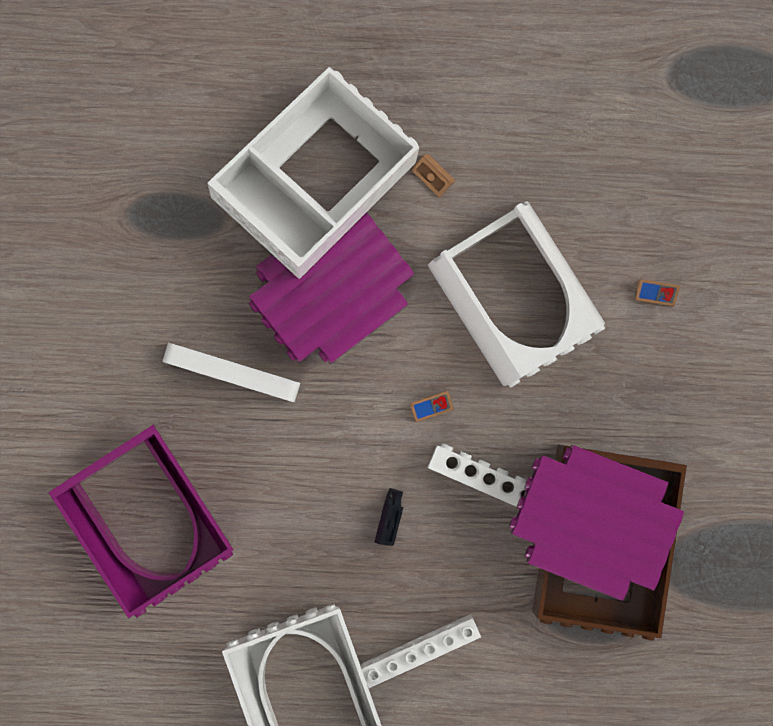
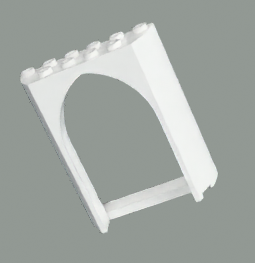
[427,201,605,388]
[222,604,382,726]

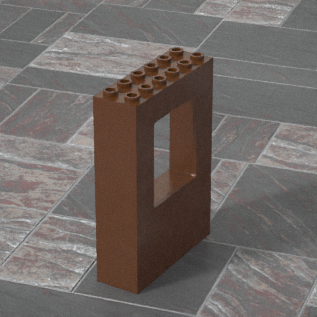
[532,444,687,641]

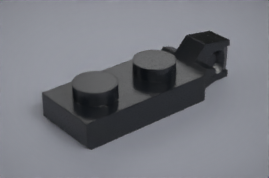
[374,488,404,546]

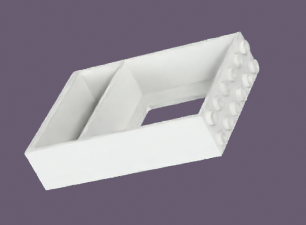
[207,67,419,279]

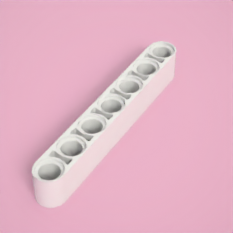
[162,343,300,402]

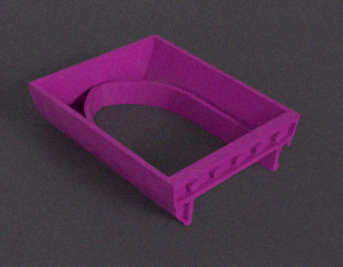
[48,425,234,619]

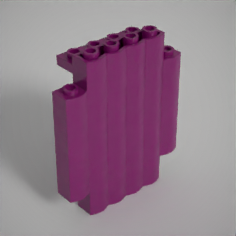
[248,212,414,365]
[509,445,684,601]

